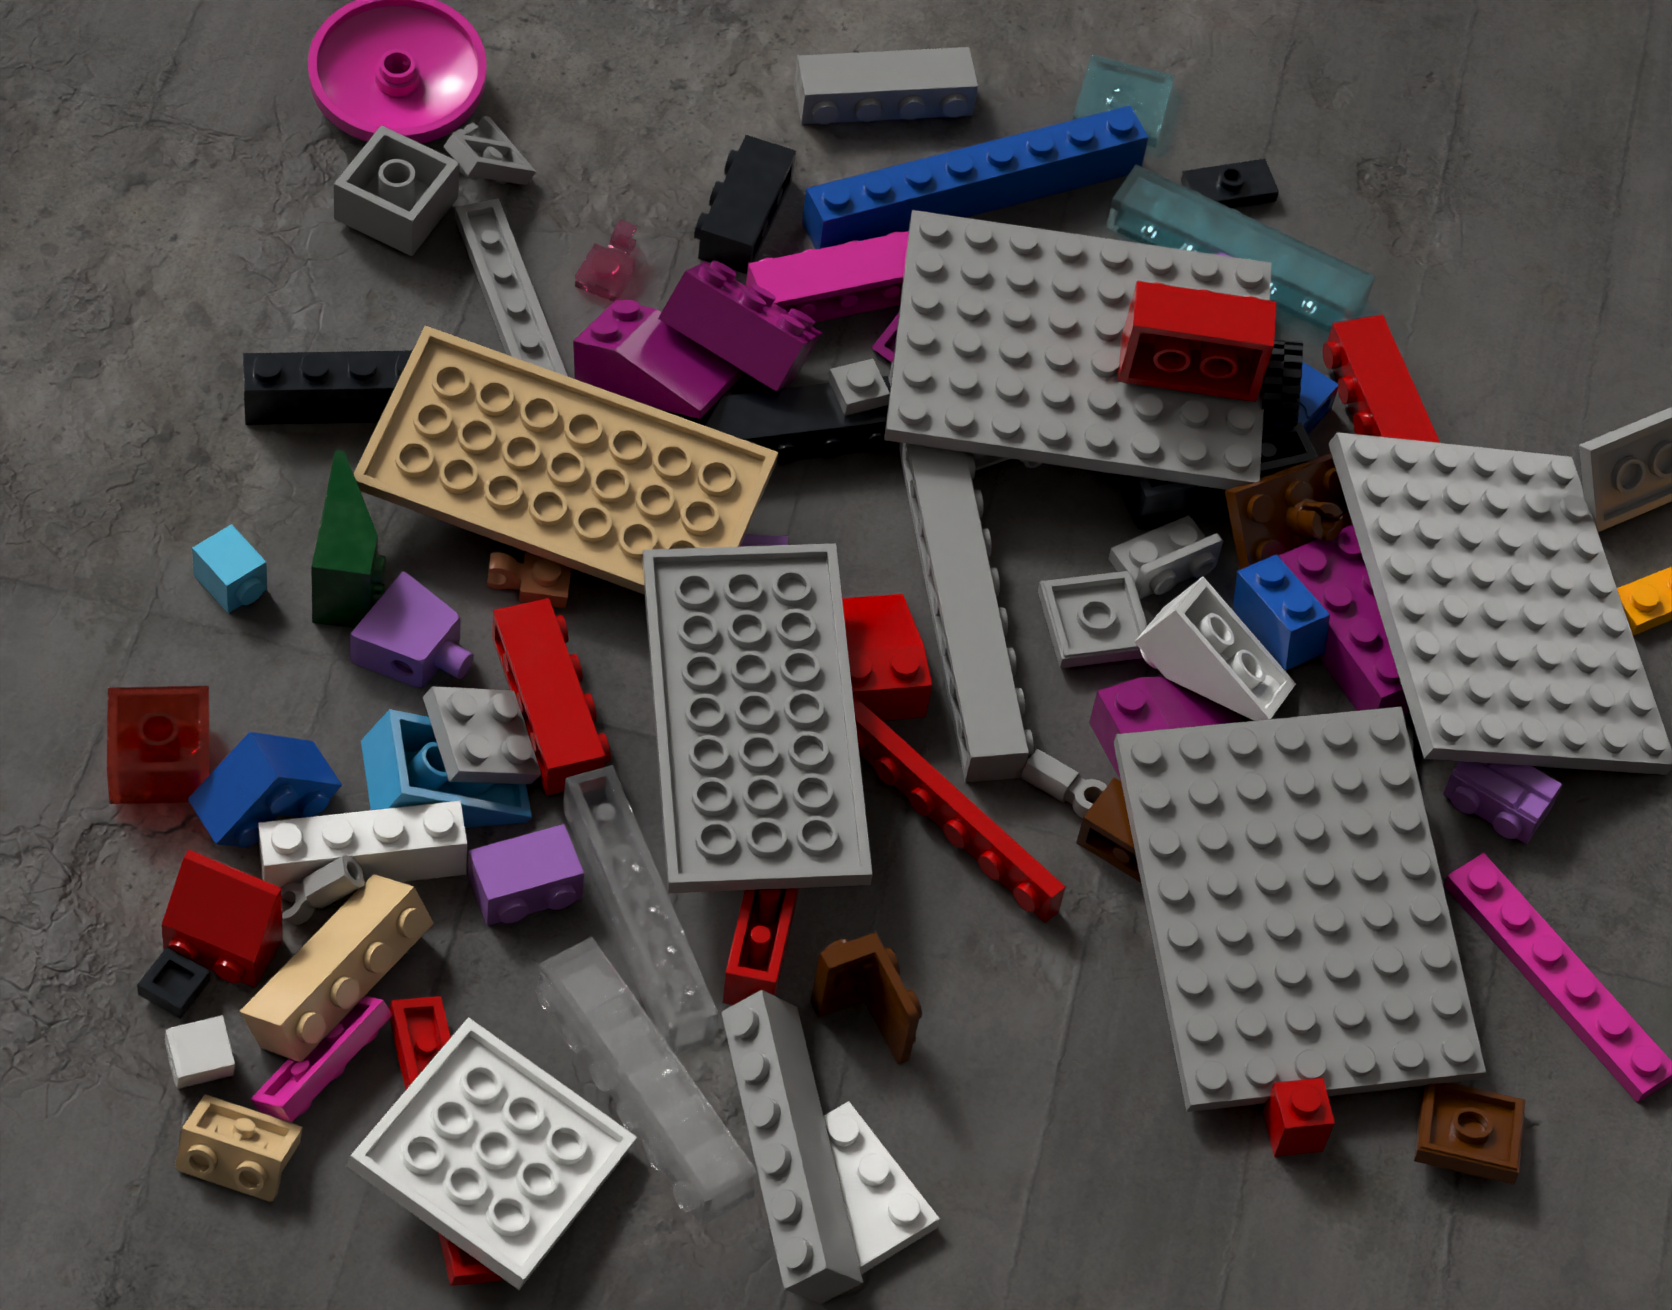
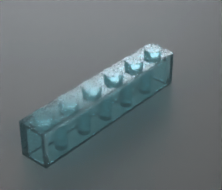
[1106,164,1375,333]

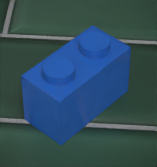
[1233,554,1330,671]

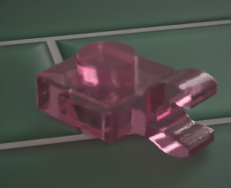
[575,220,637,302]

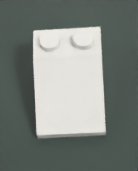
[1135,576,1296,721]

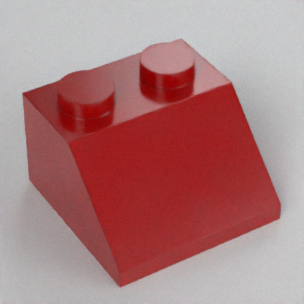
[161,849,283,988]

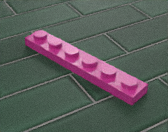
[1443,853,1672,1103]

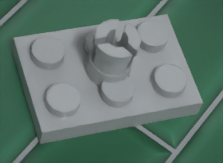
[1579,407,1672,532]

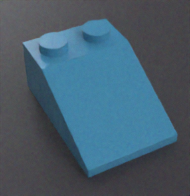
[361,709,532,828]

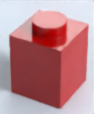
[1263,1078,1335,1157]

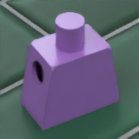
[350,572,474,688]

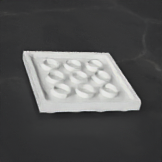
[346,1017,637,1290]

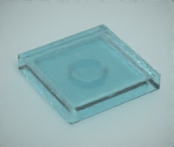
[1073,54,1175,148]

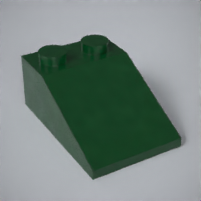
[311,450,386,628]

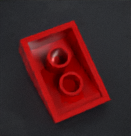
[842,594,932,721]

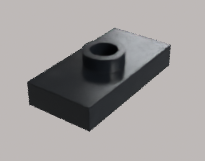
[1181,159,1279,214]

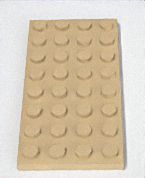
[354,326,778,595]

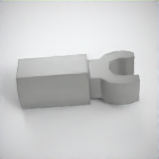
[1021,749,1107,818]
[281,855,365,925]

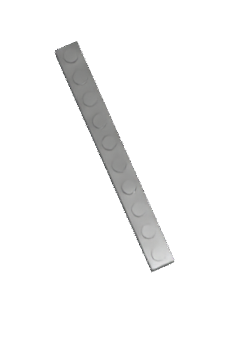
[889,362,1034,783]

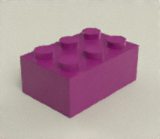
[658,261,822,392]

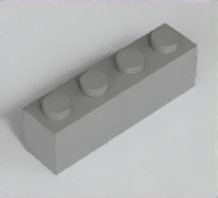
[794,47,978,124]

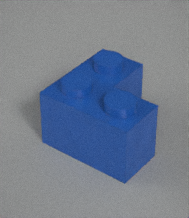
[188,732,342,848]

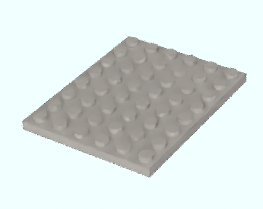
[884,210,1272,490]
[1328,432,1672,775]
[1114,707,1486,1112]

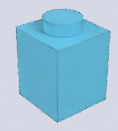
[192,524,267,613]

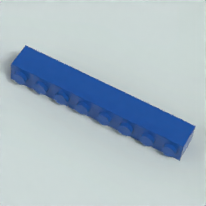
[802,105,1149,250]

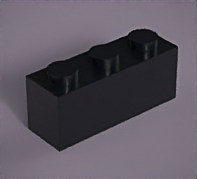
[694,135,796,274]

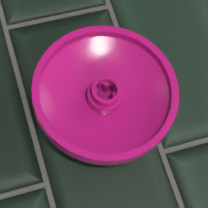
[308,0,487,144]

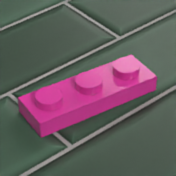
[251,996,393,1122]

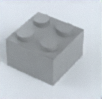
[334,125,460,256]

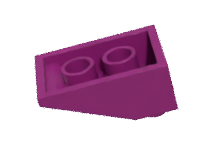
[573,300,741,419]
[1089,677,1244,781]

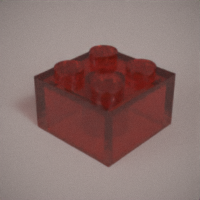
[107,686,211,804]

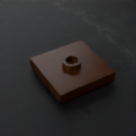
[1414,1082,1526,1185]

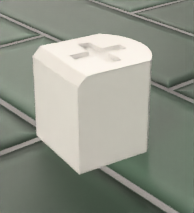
[165,1015,235,1089]

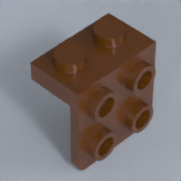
[810,932,922,1064]

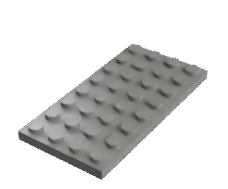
[642,543,872,893]

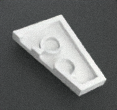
[823,1101,940,1274]

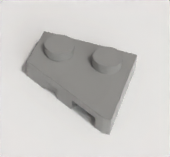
[443,116,536,185]

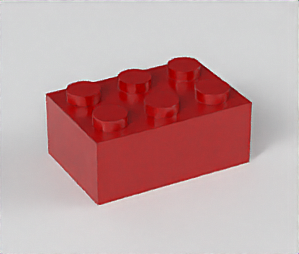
[1118,281,1277,402]

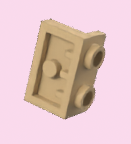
[175,1094,303,1202]

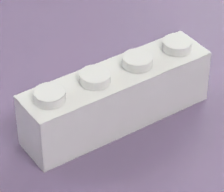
[258,801,467,887]

